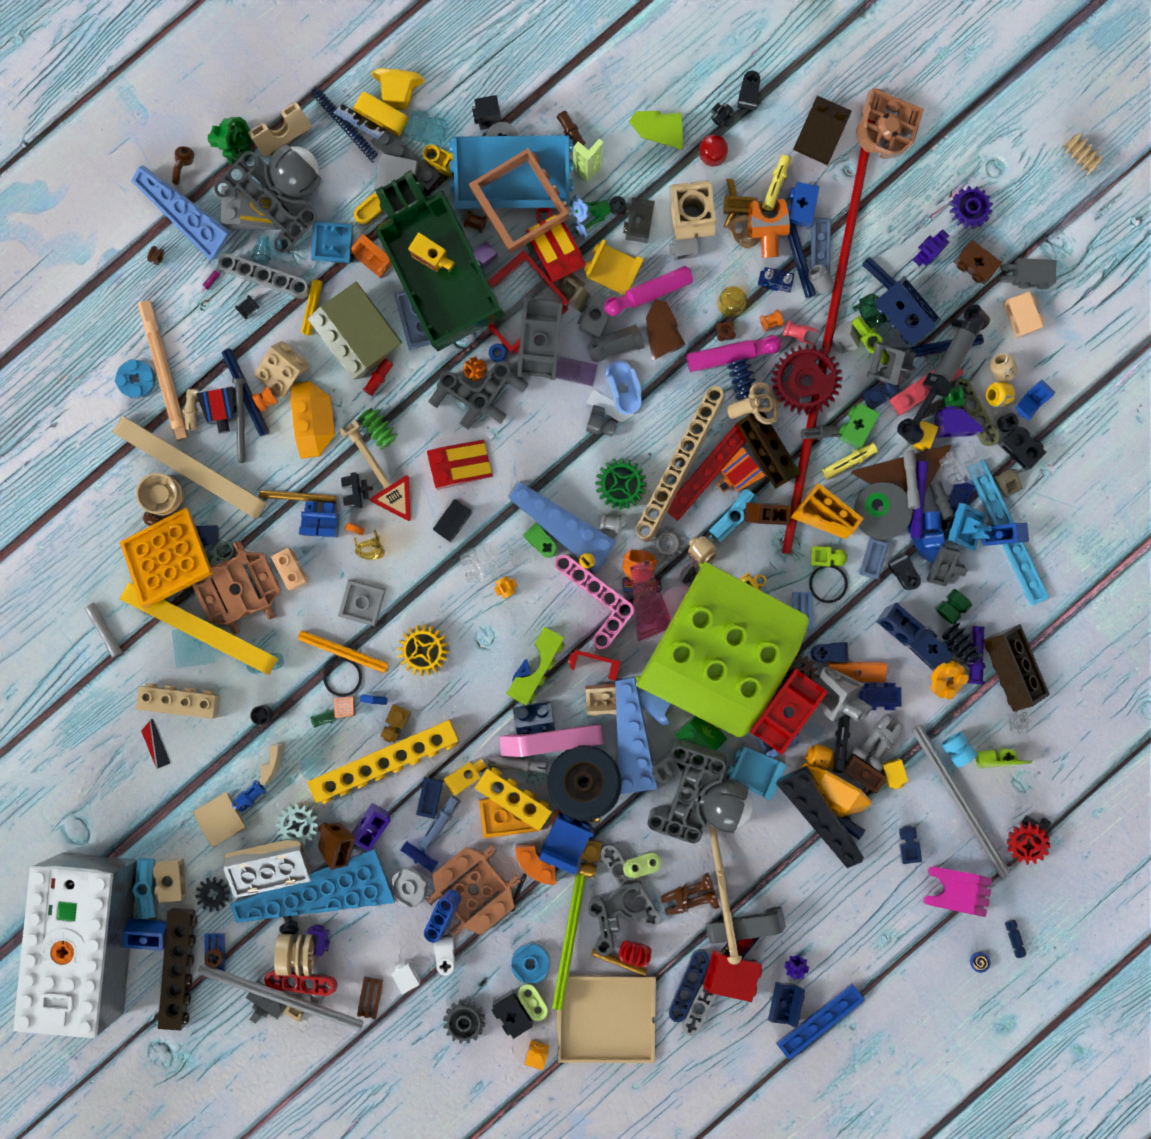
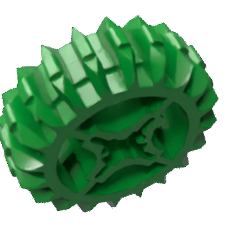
[595,458,647,510]

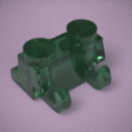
[852,293,887,328]

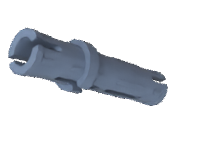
[419,795,461,850]

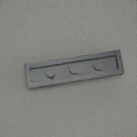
[371,126,441,192]

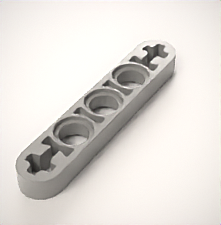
[601,844,660,928]

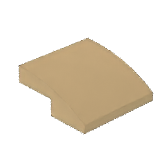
[260,743,286,785]
[193,792,247,847]

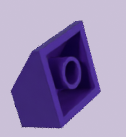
[934,406,983,438]

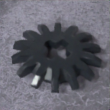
[195,877,230,912]

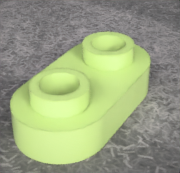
[623,853,661,878]
[518,983,548,1021]

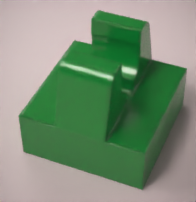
[942,386,965,408]

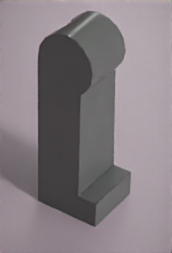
[587,324,645,362]

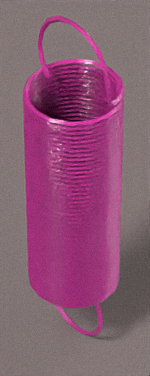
[201,268,221,293]

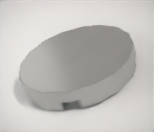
[390,868,428,907]

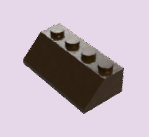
[983,624,1050,712]

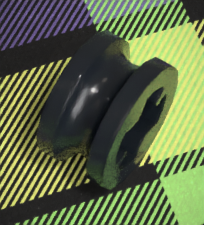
[609,196,626,215]

